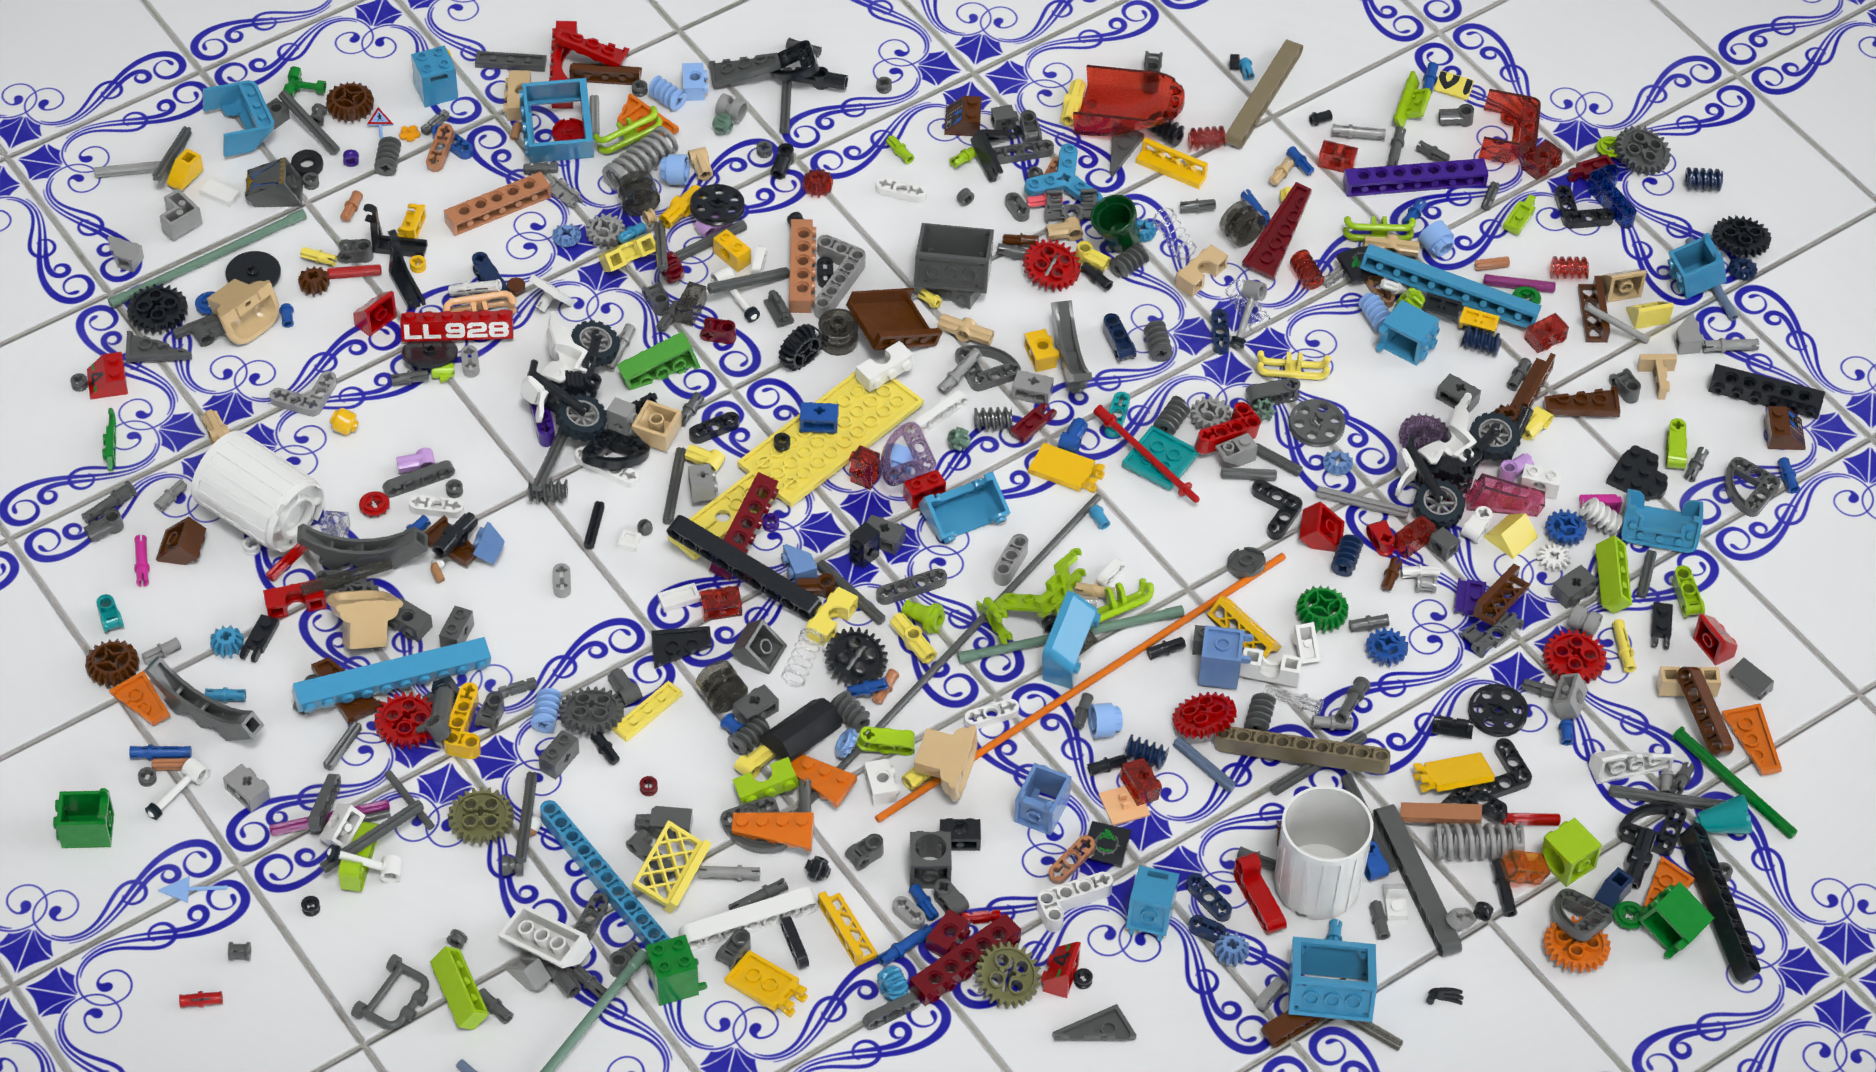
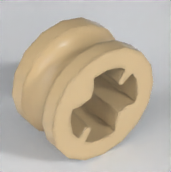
[642,208,657,226]

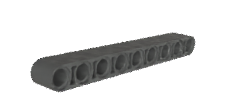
[1373,804,1462,957]

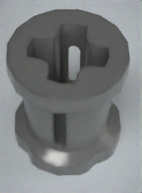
[310,103,328,127]
[228,942,251,961]

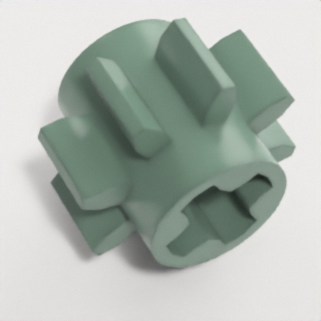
[712,112,734,135]
[1252,398,1276,422]
[947,427,971,451]

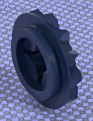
[1728,256,1758,280]

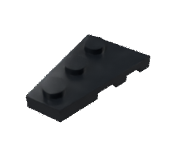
[651,626,712,669]

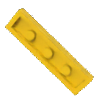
[1136,137,1208,189]
[1207,596,1282,659]
[818,891,878,967]

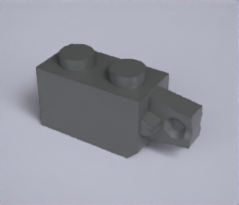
[635,806,693,839]

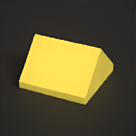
[1626,301,1674,329]
[1484,513,1538,559]

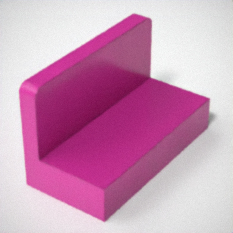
[1579,494,1622,515]

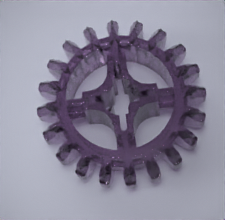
[1398,413,1449,451]

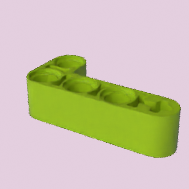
[338,821,379,892]

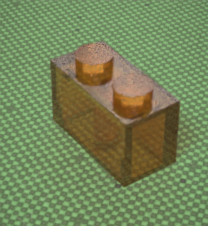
[1500,850,1550,885]

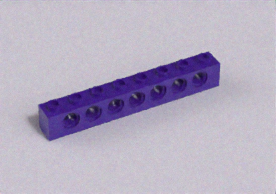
[1343,158,1488,197]

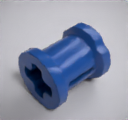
[720,713,745,735]

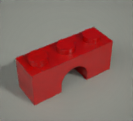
[263,579,327,619]

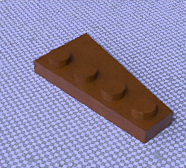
[1544,386,1621,417]
[311,657,381,724]

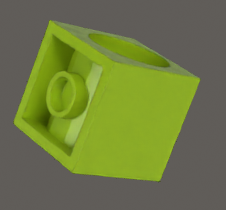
[1539,818,1602,887]

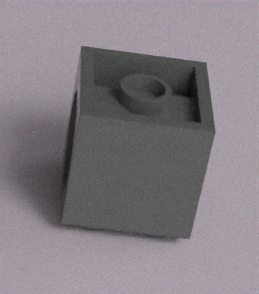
[909,831,952,889]

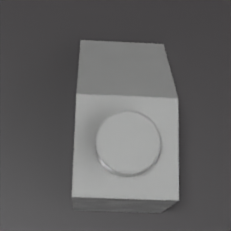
[505,956,551,991]

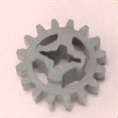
[586,213,625,248]
[1190,396,1231,429]

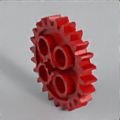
[1022,238,1081,292]
[1543,629,1607,684]
[374,692,433,749]
[1172,692,1237,739]

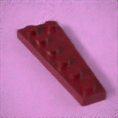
[1242,182,1312,280]

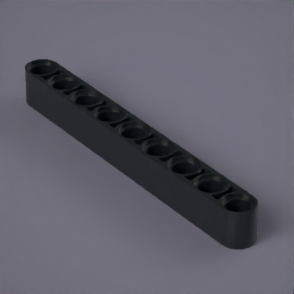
[666,515,822,620]
[1679,822,1761,984]

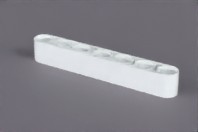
[678,887,819,951]

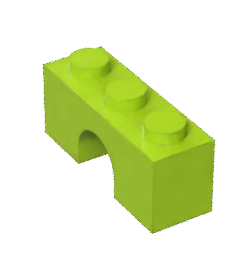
[732,757,799,805]

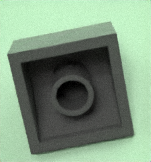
[730,619,787,674]

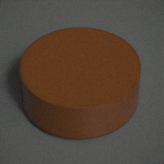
[507,277,525,295]

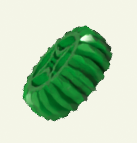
[1296,585,1349,634]

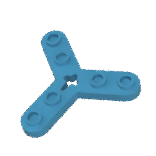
[1024,143,1103,202]

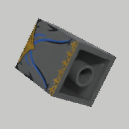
[245,157,303,207]

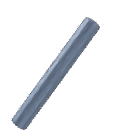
[1173,737,1236,792]

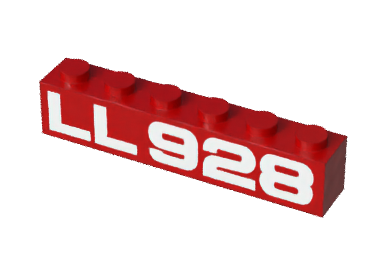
[400,309,514,342]

